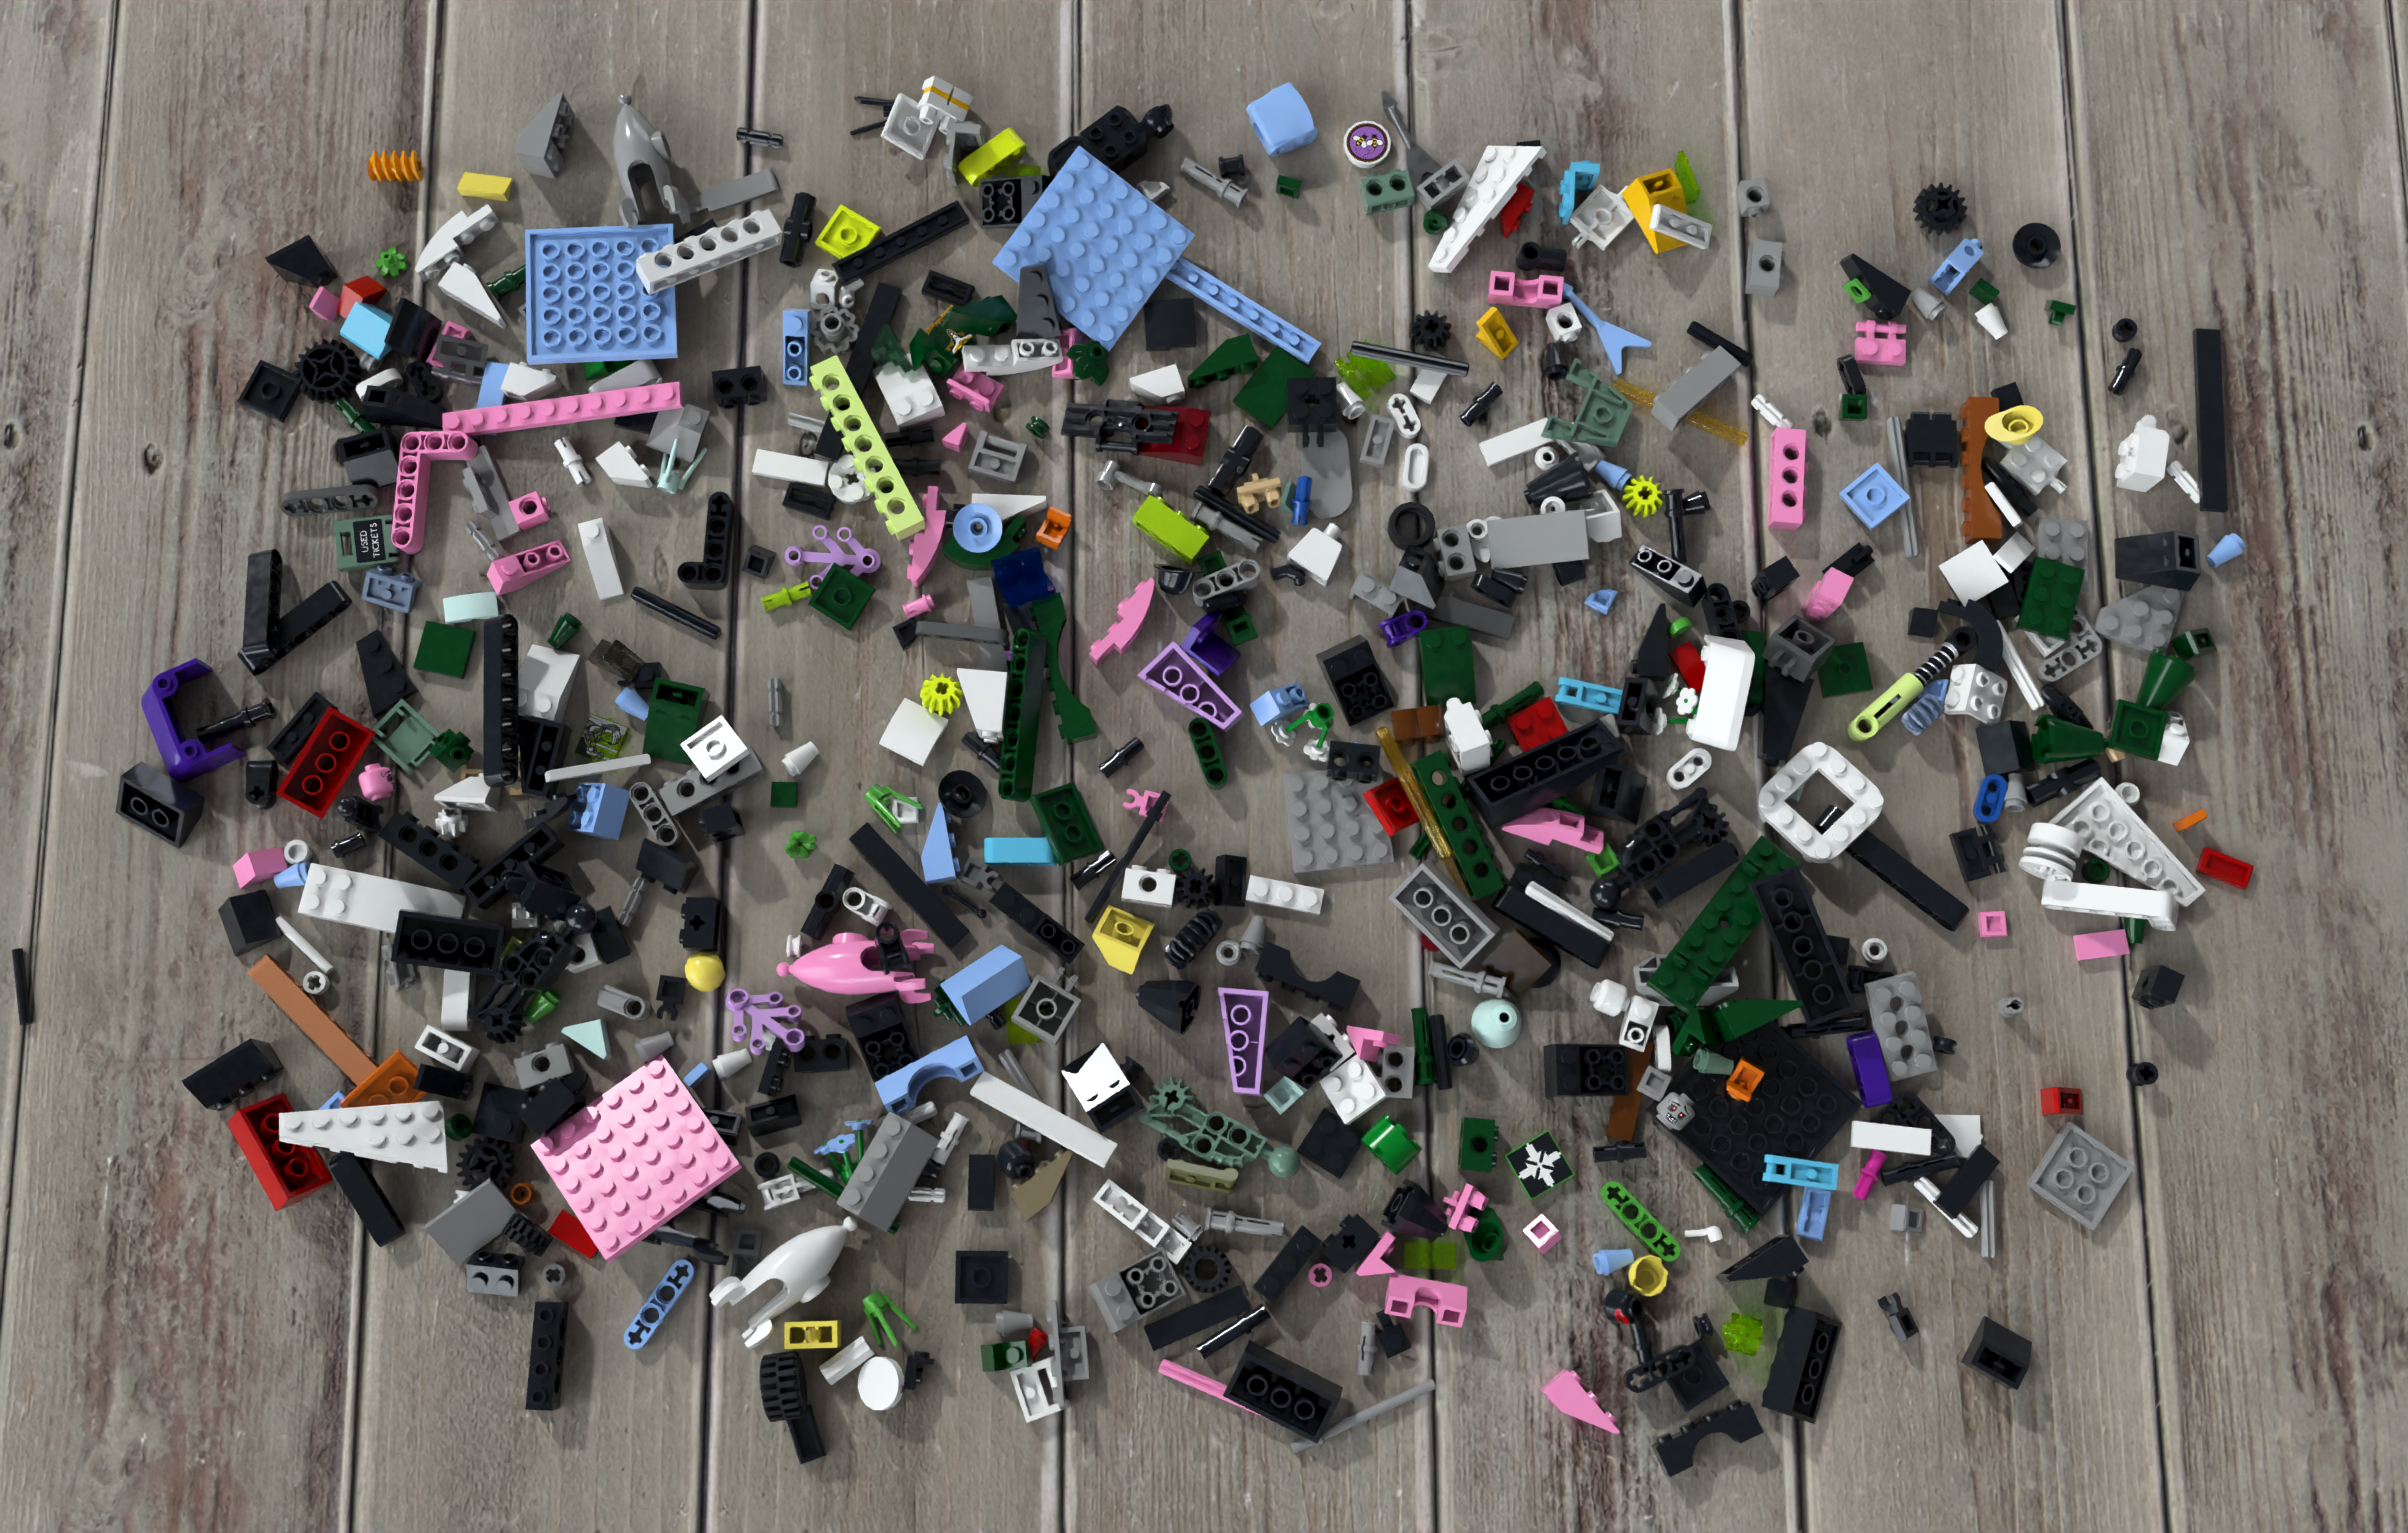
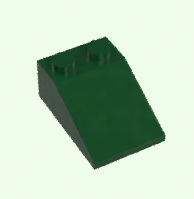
[1417,625,1476,708]
[1711,998,1804,1042]

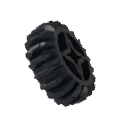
[293,339,363,405]
[1164,907,1223,970]

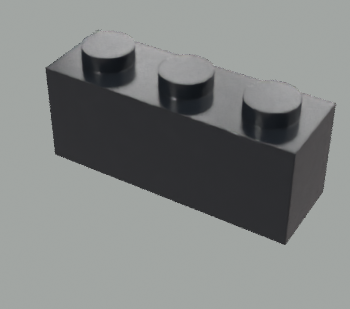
[1253,1225,1323,1304]

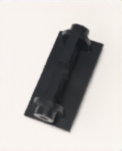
[1822,542,1875,578]

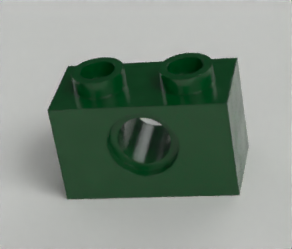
[1458,1117,1499,1173]

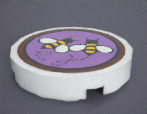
[1343,121,1391,168]

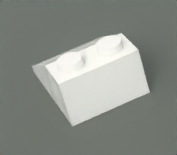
[872,353,945,431]
[518,644,581,723]

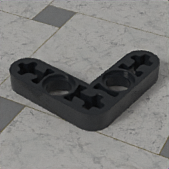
[1868,1092,1956,1155]

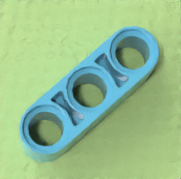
[984,837,1057,866]

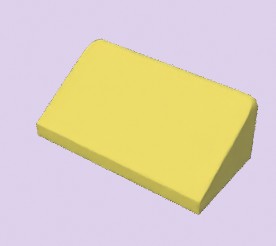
[457,172,513,202]

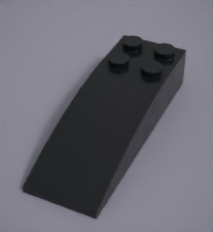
[1466,719,1624,829]
[1749,865,1857,1028]

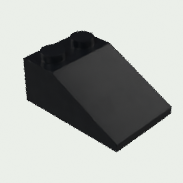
[1715,1234,1809,1282]

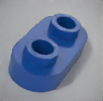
[1973,774,2007,824]

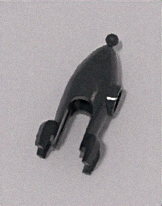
[641,1192,746,1265]

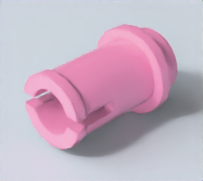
[902,594,936,619]

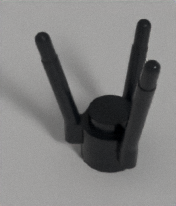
[850,96,895,135]

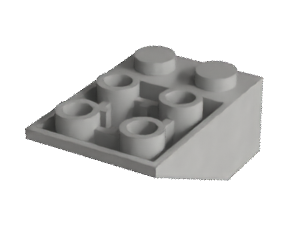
[515,92,575,179]
[1088,1247,1186,1333]

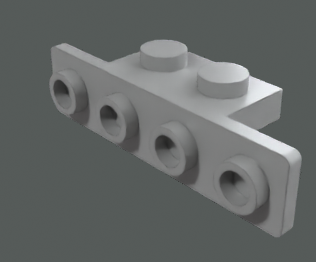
[462,445,521,541]
[1046,1300,1090,1410]

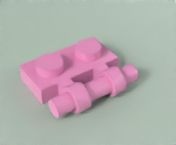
[1855,320,1906,366]

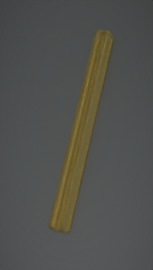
[1612,378,1748,446]
[1375,726,1453,861]

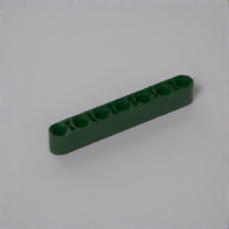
[998,628,1047,802]

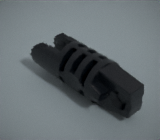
[2041,683,2094,730]

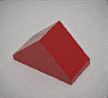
[337,275,387,319]
[2040,1087,2083,1115]

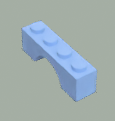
[875,1035,984,1116]

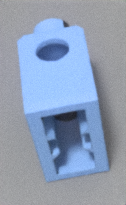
[1929,239,1984,296]

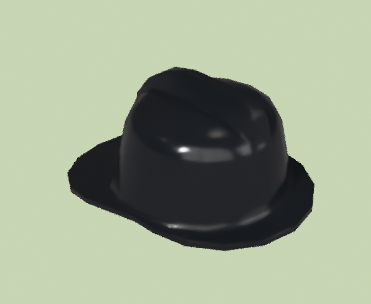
[1153,564,1208,595]

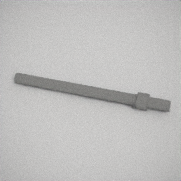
[1290,1379,1436,1454]

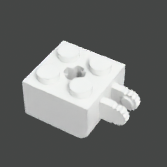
[2115,414,2170,492]
[1444,697,1493,777]

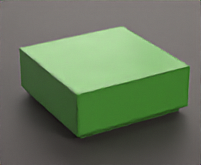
[1586,843,1620,878]

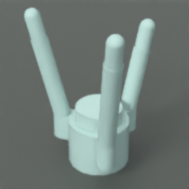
[657,439,707,494]

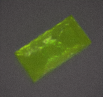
[1404,1242,1456,1269]

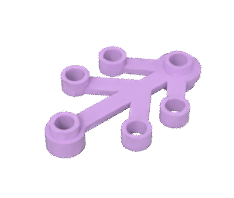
[785,525,881,589]
[726,988,805,1055]

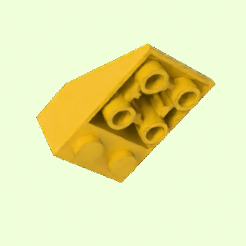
[1622,168,1688,254]

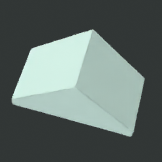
[561,1019,612,1061]

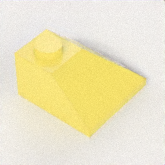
[1092,905,1155,975]

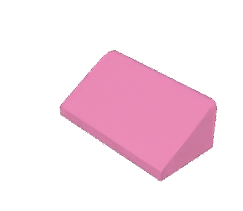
[1052,328,1084,379]

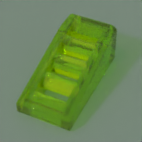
[1674,150,1701,205]

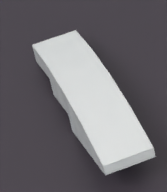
[1093,1179,1193,1265]

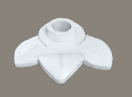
[1466,516,1502,563]

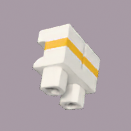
[917,75,973,135]

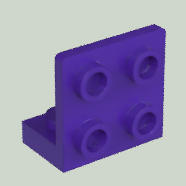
[1180,609,1241,676]

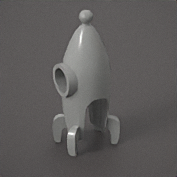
[612,93,690,229]

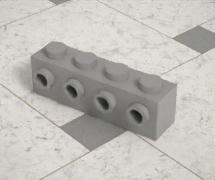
[1650,345,1741,432]

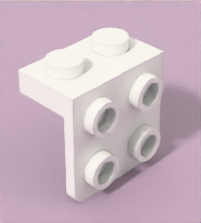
[1943,664,2008,726]

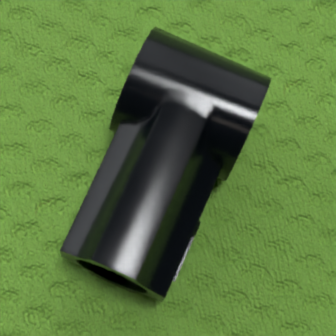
[1516,242,1567,272]

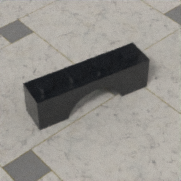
[1254,941,1360,1013]
[1651,1399,1764,1477]

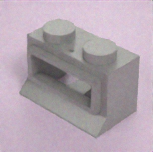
[1348,573,1404,620]

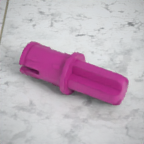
[1852,1149,1887,1201]

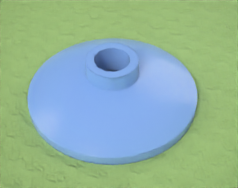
[953,503,1003,553]

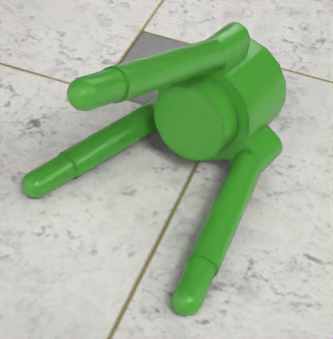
[864,784,923,834]
[862,1290,917,1347]

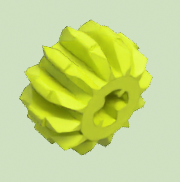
[1622,475,1664,518]
[920,672,963,717]

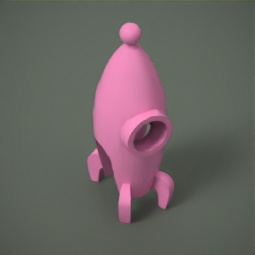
[776,929,935,1004]

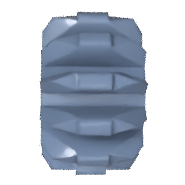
[1901,694,1945,735]

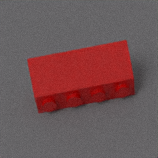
[275,707,376,819]
[227,1093,333,1212]

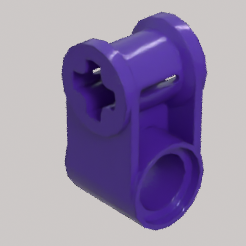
[1378,610,1428,648]

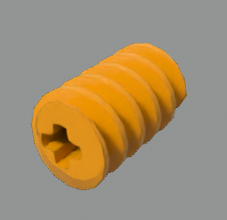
[368,150,423,182]

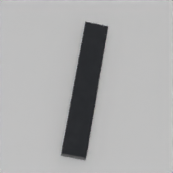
[831,200,970,287]
[849,822,970,949]

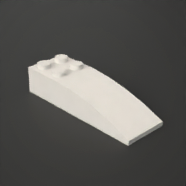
[298,863,468,934]

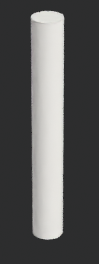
[275,916,334,975]

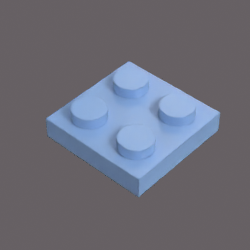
[1839,462,1910,531]

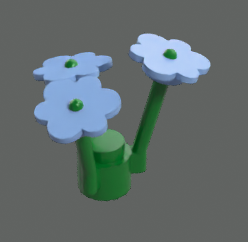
[813,1119,873,1186]

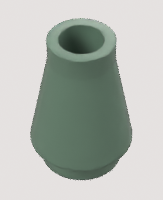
[1693,1048,1734,1075]

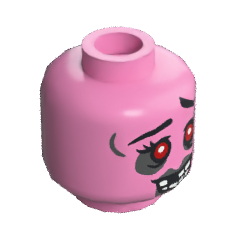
[358,763,396,802]

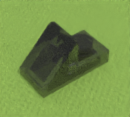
[588,639,645,682]

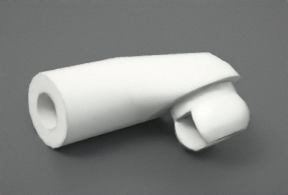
[839,279,864,309]

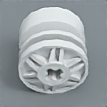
[2019,823,2085,882]

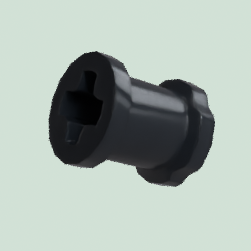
[1218,154,1245,178]
[2126,1062,2158,1086]

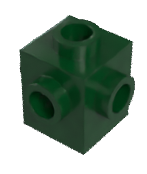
[428,728,474,773]

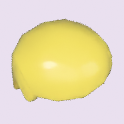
[685,951,725,992]
[1628,1255,1668,1297]

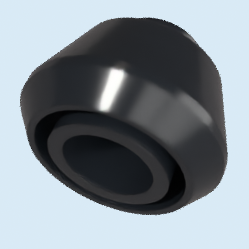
[1446,1032,1480,1067]

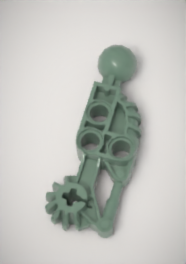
[1139,1076,1300,1179]

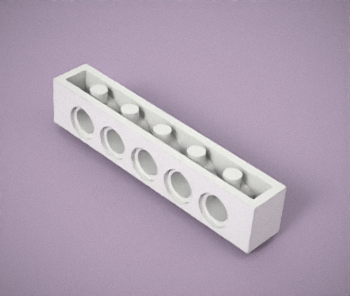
[636,209,782,295]

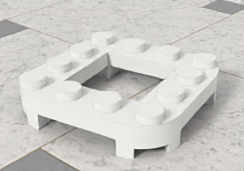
[1757,742,1884,863]

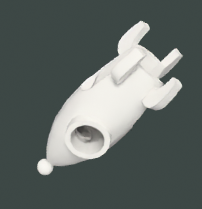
[709,1216,858,1349]

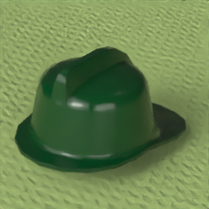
[1463,1205,1509,1262]

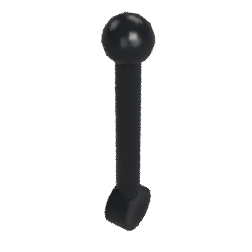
[942,885,987,918]

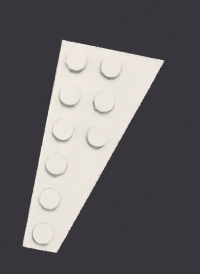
[1428,146,1547,273]
[2048,777,2206,907]
[279,1100,447,1173]

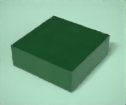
[1276,175,1302,199]
[1969,278,2000,306]
[771,782,798,808]

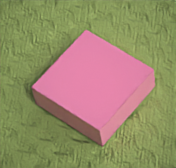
[1978,911,2008,938]

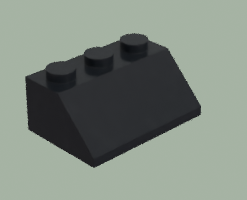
[115,761,205,849]
[182,1038,283,1111]

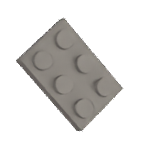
[2035,518,2088,594]

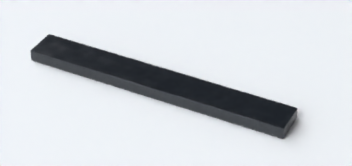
[814,282,902,463]
[2193,328,2228,513]

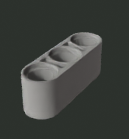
[1192,559,1260,607]
[629,782,683,850]

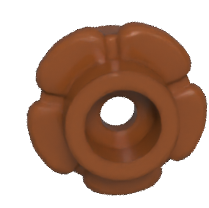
[510,1182,536,1207]

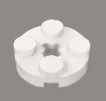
[828,454,876,505]

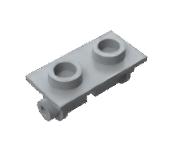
[381,937,416,992]

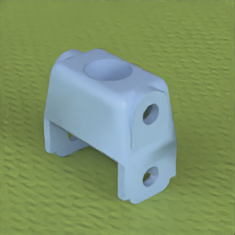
[1246,82,1318,157]

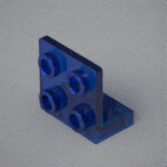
[991,547,1056,607]

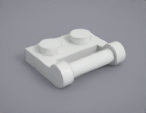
[1010,1356,1071,1423]

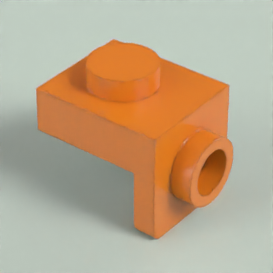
[1035,506,1072,550]
[1726,1057,1765,1102]

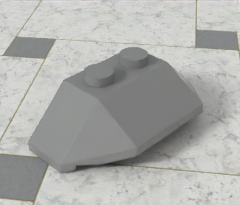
[1633,954,1739,1006]

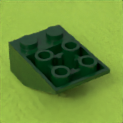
[642,677,710,766]

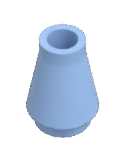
[1595,459,1633,492]
[2206,533,2246,568]
[615,687,649,722]
[274,861,311,889]
[1593,1248,1634,1275]

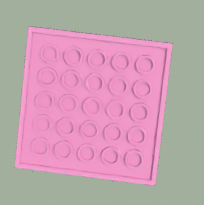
[530,1054,742,1263]

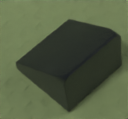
[742,545,776,579]
[1907,607,1938,638]
[1764,1279,1793,1309]

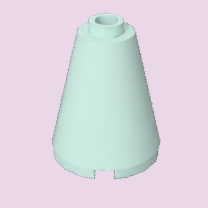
[1471,998,1522,1048]

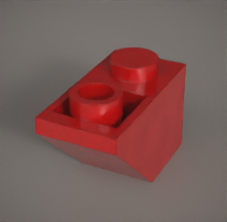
[1497,182,1535,238]

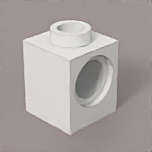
[1545,302,1582,344]

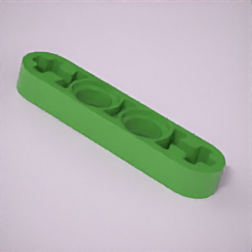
[1600,1181,1681,1262]

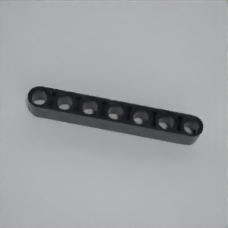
[483,614,518,788]
[1814,805,1970,932]

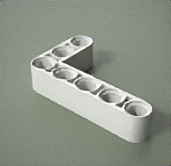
[2041,880,2179,931]

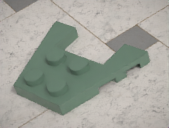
[1541,358,1634,447]

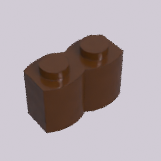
[1391,705,1445,747]

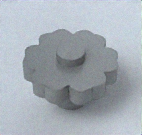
[810,306,860,356]

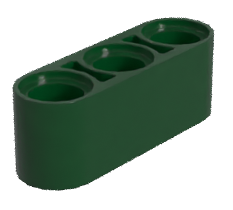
[1188,717,1228,790]

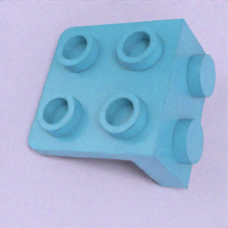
[1558,160,1600,225]

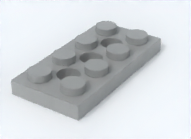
[1864,971,1937,1083]

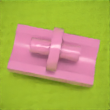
[1442,1183,1489,1233]

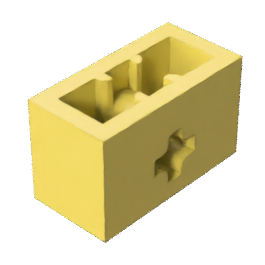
[784,1320,841,1349]

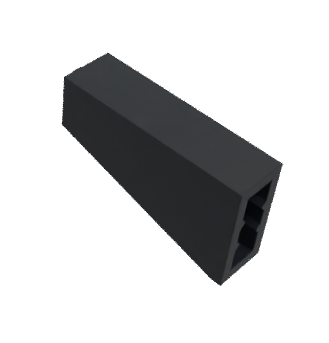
[1757,663,1814,768]
[1645,839,1739,909]

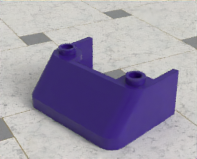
[141,658,247,782]

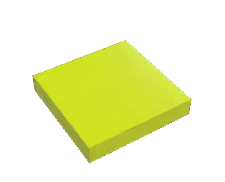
[815,204,882,260]

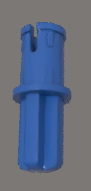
[1291,476,1312,526]

